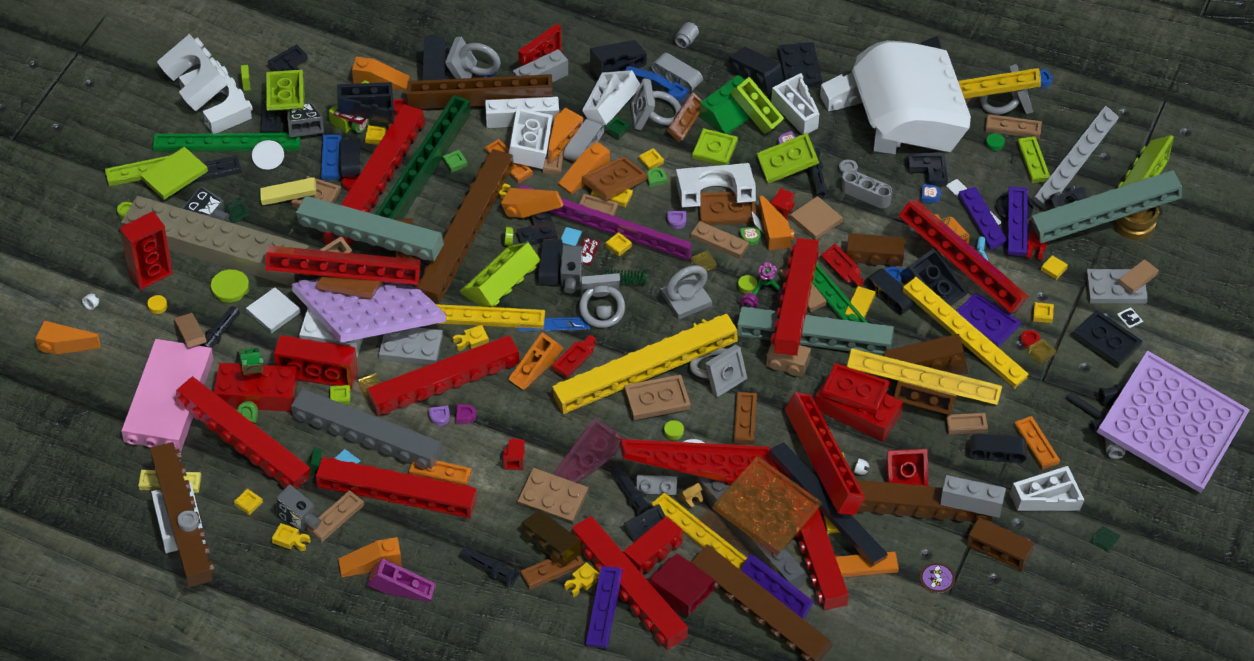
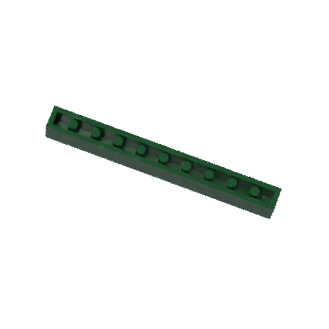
[375,95,470,220]

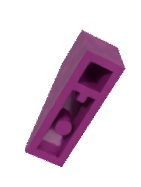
[367,558,436,602]

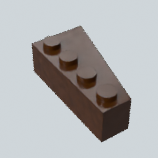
[884,334,969,380]

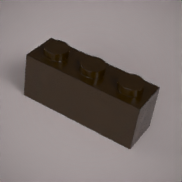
[522,509,582,566]

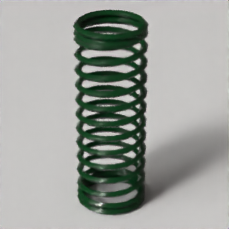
[605,269,647,285]

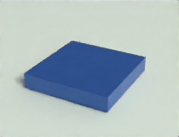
[626,66,673,90]

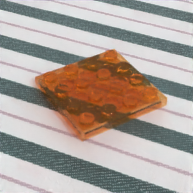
[712,456,822,556]

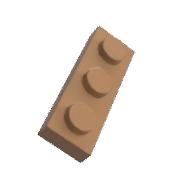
[691,221,749,259]

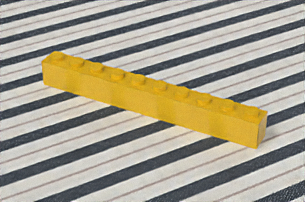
[552,314,738,414]

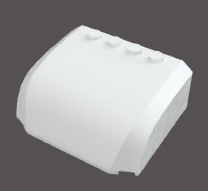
[852,40,971,152]

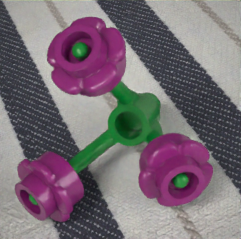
[741,262,785,308]

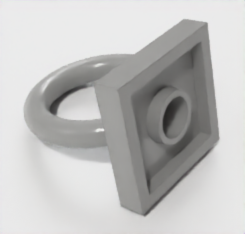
[445,37,501,79]
[980,64,1033,115]
[630,78,681,130]
[661,265,712,320]
[579,273,625,328]
[690,345,747,397]

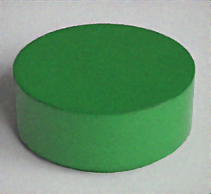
[986,133,1005,151]

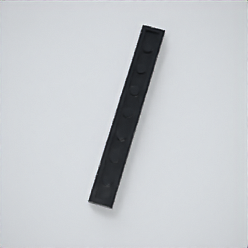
[768,442,888,566]

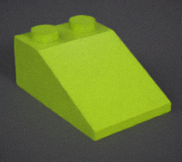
[266,70,305,111]

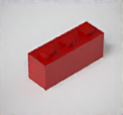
[623,516,684,574]

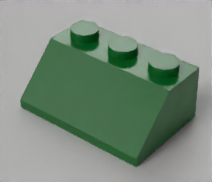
[700,75,750,134]

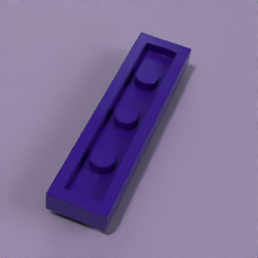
[958,186,1007,250]
[1007,186,1028,256]
[741,554,814,619]
[586,566,623,649]

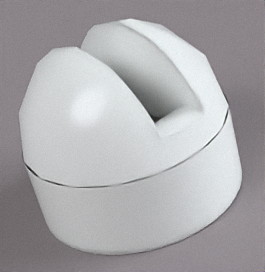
[82,293,99,310]
[853,458,869,475]

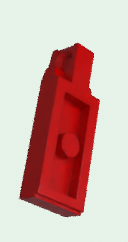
[821,243,865,287]
[552,335,597,379]

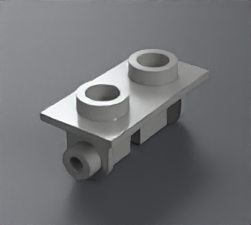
[637,474,677,495]

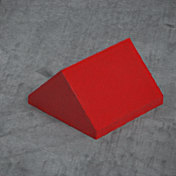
[885,449,928,486]

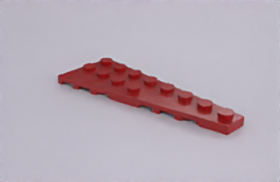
[619,439,784,494]

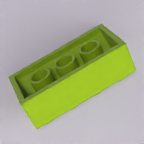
[1118,135,1174,188]
[460,242,540,307]

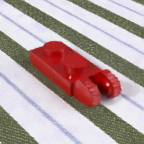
[1026,221,1047,261]

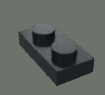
[261,103,282,133]
[624,504,666,541]

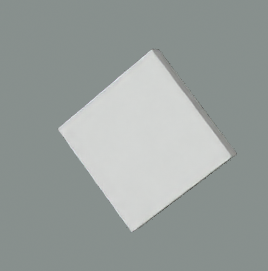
[246,288,300,334]

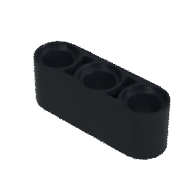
[341,138,360,177]
[539,238,563,285]
[865,268,916,315]
[969,434,1027,463]

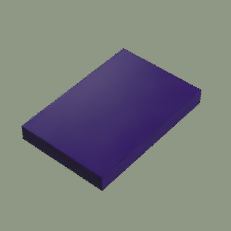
[956,292,1021,348]

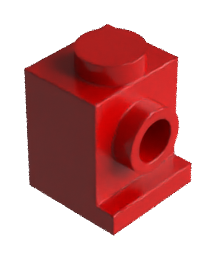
[771,188,795,220]
[503,438,525,470]

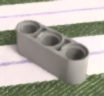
[651,53,703,93]
[564,119,605,162]
[841,170,892,208]

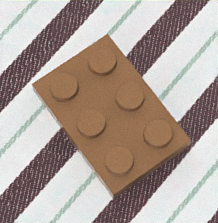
[624,374,691,420]
[518,468,589,524]

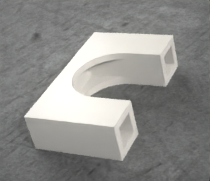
[157,34,228,111]
[179,61,253,133]
[676,163,756,207]

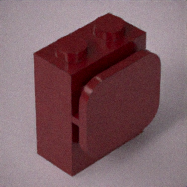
[650,553,715,617]

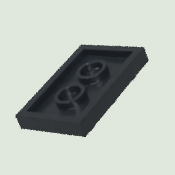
[778,42,822,87]
[1073,310,1143,367]

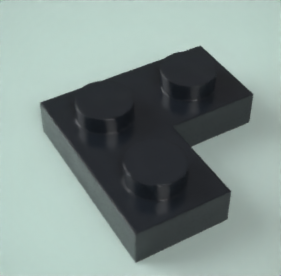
[268,44,308,77]
[908,153,948,186]
[517,211,558,245]

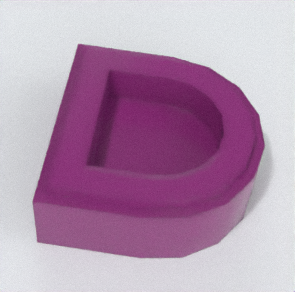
[456,404,476,424]

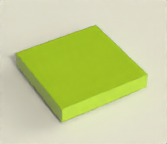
[692,128,738,165]

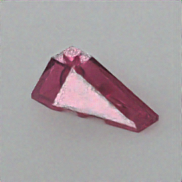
[553,418,627,483]

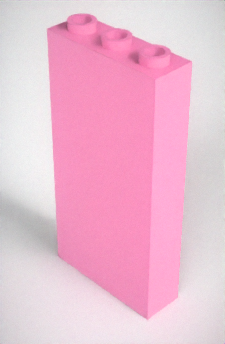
[122,339,213,452]

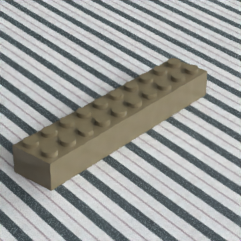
[121,196,309,286]

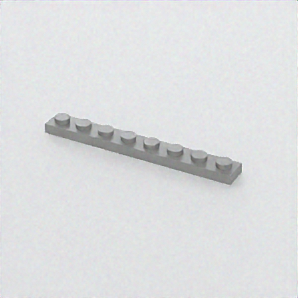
[1032,106,1119,211]

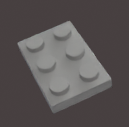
[1086,269,1148,304]
[379,328,443,364]

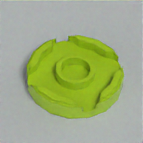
[211,269,249,303]

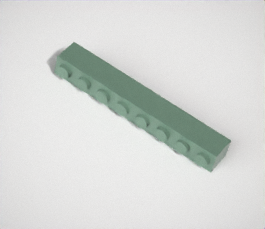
[1032,170,1182,243]
[296,196,444,261]
[738,307,894,356]

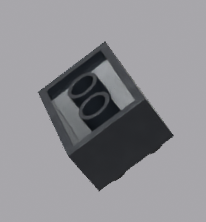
[900,247,969,306]

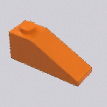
[352,56,410,91]
[548,108,583,162]
[558,141,610,195]
[501,188,564,218]
[759,196,794,250]
[35,321,101,354]
[509,332,564,390]
[338,537,402,577]

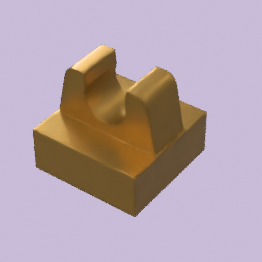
[676,483,703,508]

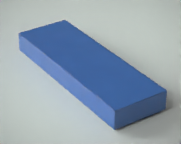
[321,135,342,180]

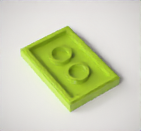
[756,133,819,184]
[141,147,208,200]

